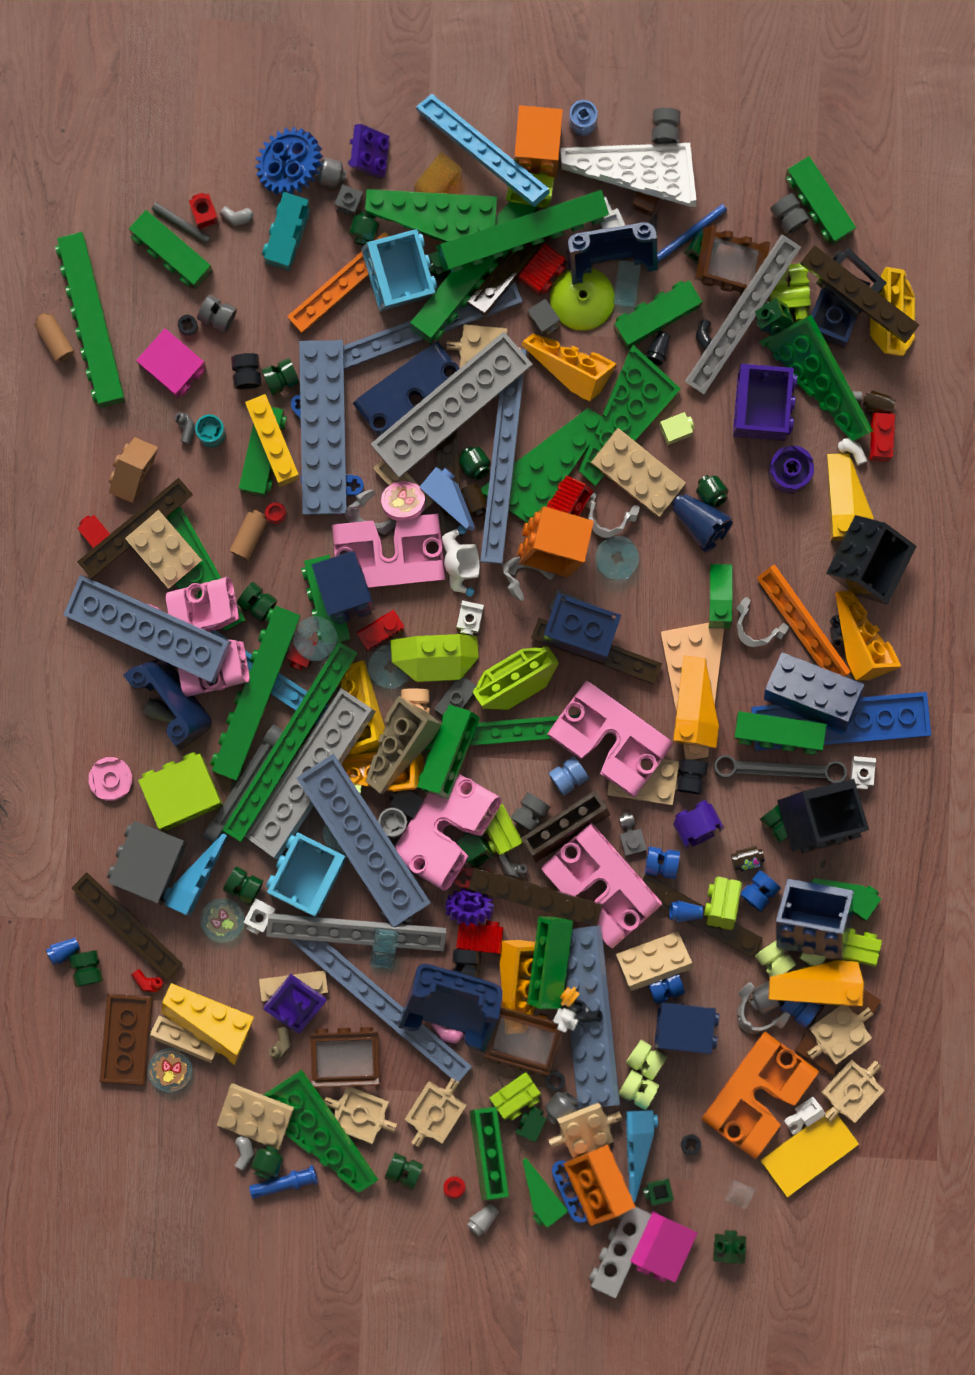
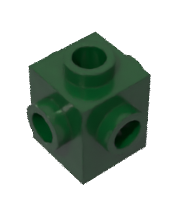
[755,298,794,336]
[713,1230,747,1264]

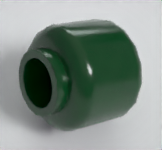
[349,212,380,246]
[459,447,491,480]
[696,475,729,508]
[251,1146,284,1181]

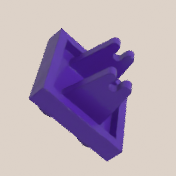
[348,124,390,178]
[263,973,326,1034]

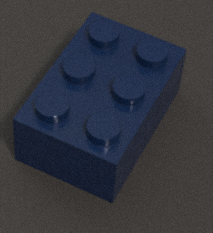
[811,279,871,348]

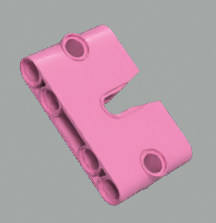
[332,514,446,588]
[166,577,250,697]
[547,681,673,798]
[395,774,502,890]
[541,823,662,948]

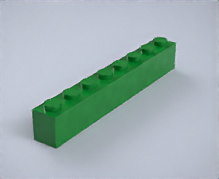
[436,190,610,273]
[410,201,538,344]
[55,232,126,408]
[210,606,301,780]

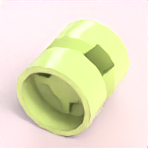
[755,940,796,977]
[626,1040,667,1080]
[619,1070,659,1110]

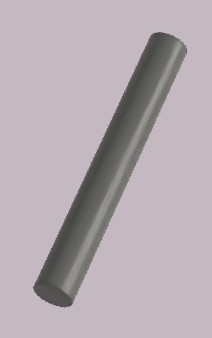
[152,202,211,244]

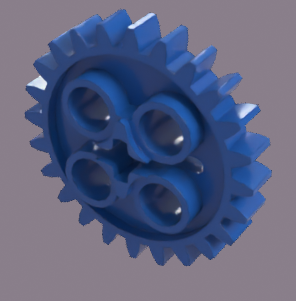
[255,127,323,195]

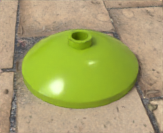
[550,268,615,331]

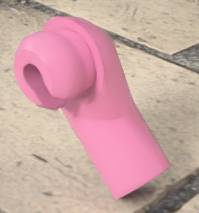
[431,1024,464,1043]

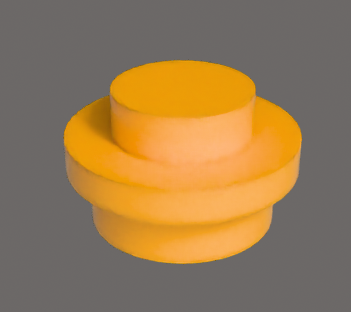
[560,986,580,1007]

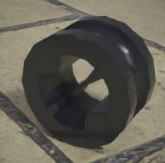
[178,315,198,336]
[545,1071,565,1091]
[681,1134,701,1155]

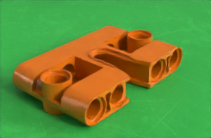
[701,1031,819,1159]

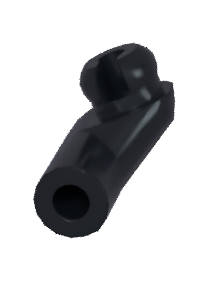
[695,319,712,350]
[830,615,844,648]
[571,1000,603,1022]

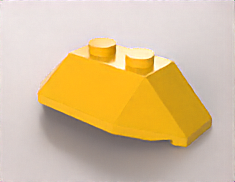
[870,267,915,356]

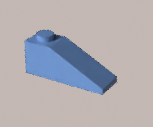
[420,467,475,532]

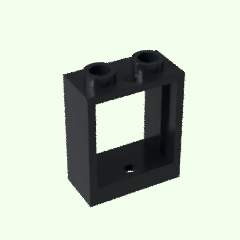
[816,248,887,319]

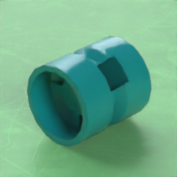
[195,414,226,448]

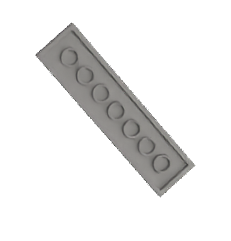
[371,332,533,478]
[245,688,376,860]

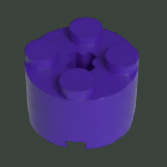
[768,446,814,494]
[673,800,724,848]

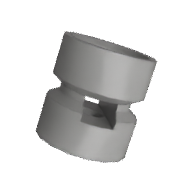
[378,808,408,839]

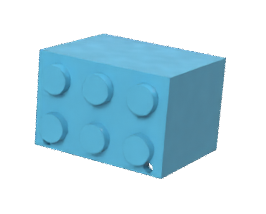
[361,229,437,312]
[266,832,347,917]

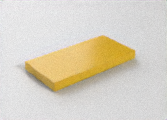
[760,1108,859,1197]

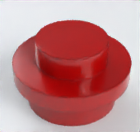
[265,502,287,524]
[443,1176,466,1199]

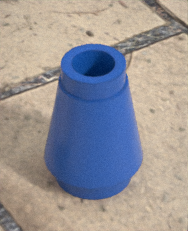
[669,900,703,923]
[46,937,80,966]

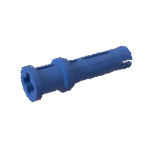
[249,1165,319,1199]

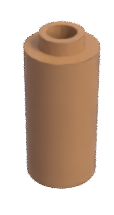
[34,313,75,363]
[229,510,268,561]

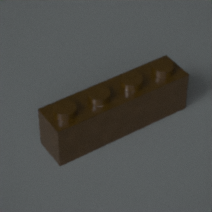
[521,790,610,863]

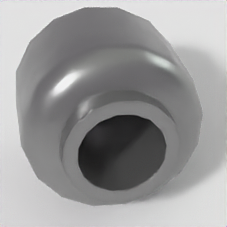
[313,158,347,188]
[750,981,783,1014]
[545,1091,578,1125]

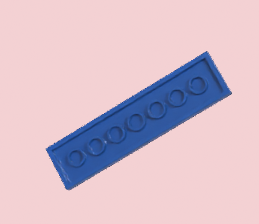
[751,692,931,751]

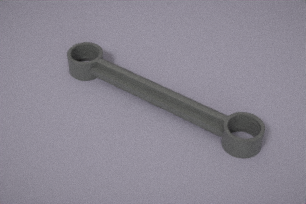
[203,724,284,843]
[714,755,847,784]

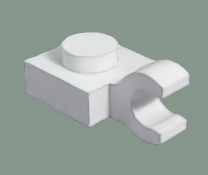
[601,197,625,229]
[553,1008,579,1032]
[784,1097,826,1135]

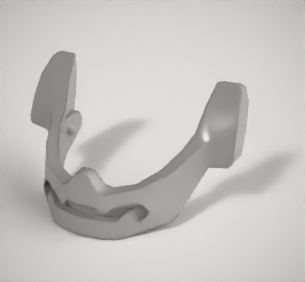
[344,490,396,535]
[585,492,640,538]
[503,557,555,601]
[736,597,789,647]
[737,983,791,1034]

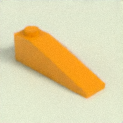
[522,334,617,401]
[835,591,901,681]

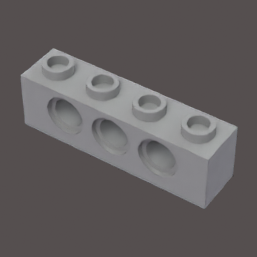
[589,1207,651,1298]

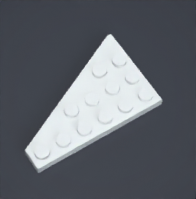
[560,143,696,207]

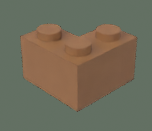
[108,437,158,503]

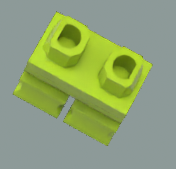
[768,263,811,321]

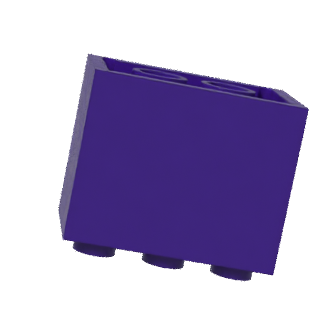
[733,363,797,441]

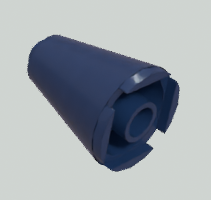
[672,494,733,552]

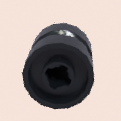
[231,353,262,389]
[675,759,708,795]
[452,950,481,979]

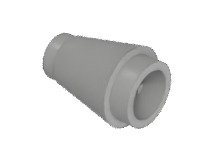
[466,1204,499,1237]

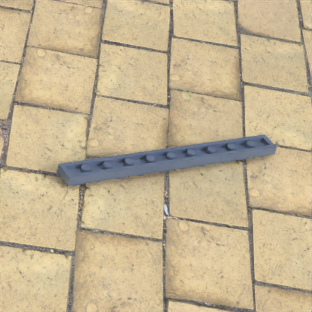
[343,282,523,370]
[480,349,527,565]
[289,939,472,1082]

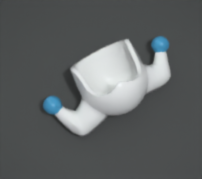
[442,525,480,596]

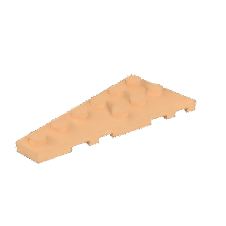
[660,623,724,760]

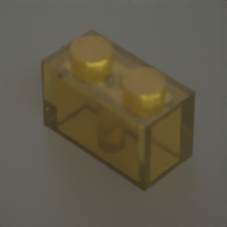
[414,152,462,194]

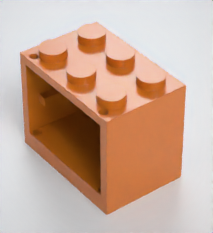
[514,105,563,178]
[517,506,594,578]

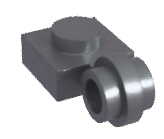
[619,812,647,856]

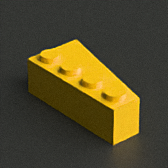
[161,983,254,1065]

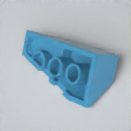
[163,834,228,917]
[625,1110,658,1202]

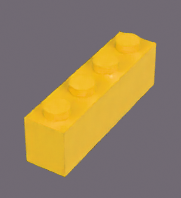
[245,394,300,487]

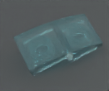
[613,260,641,307]
[369,929,398,969]

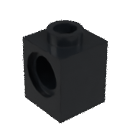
[389,790,424,819]

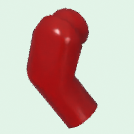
[131,969,163,992]

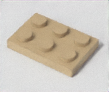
[125,510,202,589]
[607,759,679,806]
[616,931,693,991]
[217,1083,294,1150]

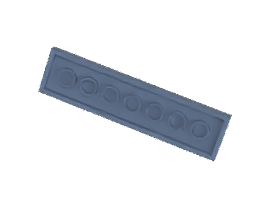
[299,340,347,515]
[63,575,232,683]
[296,753,431,927]
[565,926,620,1109]

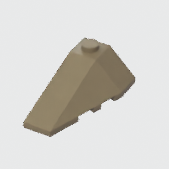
[366,696,442,794]

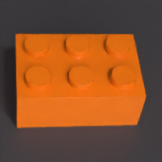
[563,1145,635,1226]

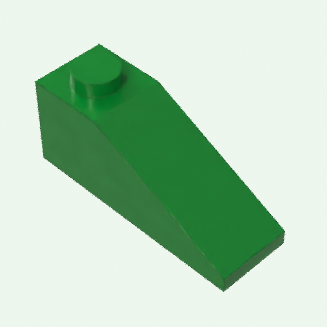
[709,564,732,629]
[810,878,882,921]
[522,1157,568,1228]

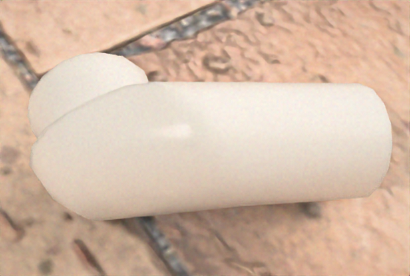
[838,438,867,465]

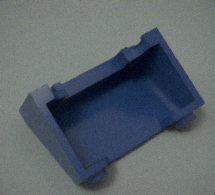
[567,223,658,285]
[123,659,211,751]
[398,964,503,1052]

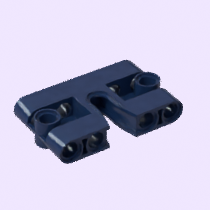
[353,342,460,437]

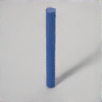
[657,204,727,262]

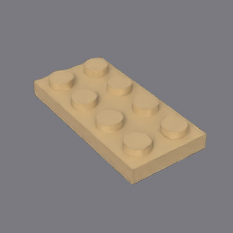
[591,428,686,517]

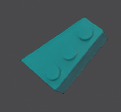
[262,192,311,271]

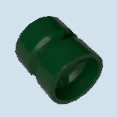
[261,358,300,396]
[237,581,278,622]
[759,805,787,843]
[223,866,264,906]
[69,950,103,987]
[384,1152,424,1191]

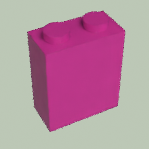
[136,328,206,398]
[630,1212,698,1282]

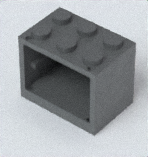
[107,821,187,905]

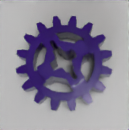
[445,888,494,926]

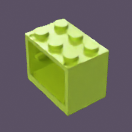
[138,752,223,832]

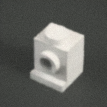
[457,601,484,636]
[850,756,876,790]
[243,899,277,935]

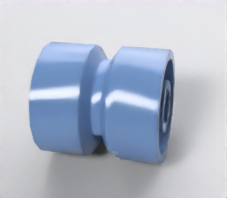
[569,100,598,136]
[548,756,589,796]

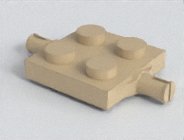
[446,325,521,368]
[807,1006,873,1065]
[821,1060,885,1123]
[404,1078,466,1147]
[324,1086,397,1144]
[548,1102,622,1158]

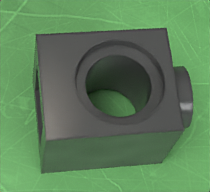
[335,184,364,217]
[527,299,560,336]

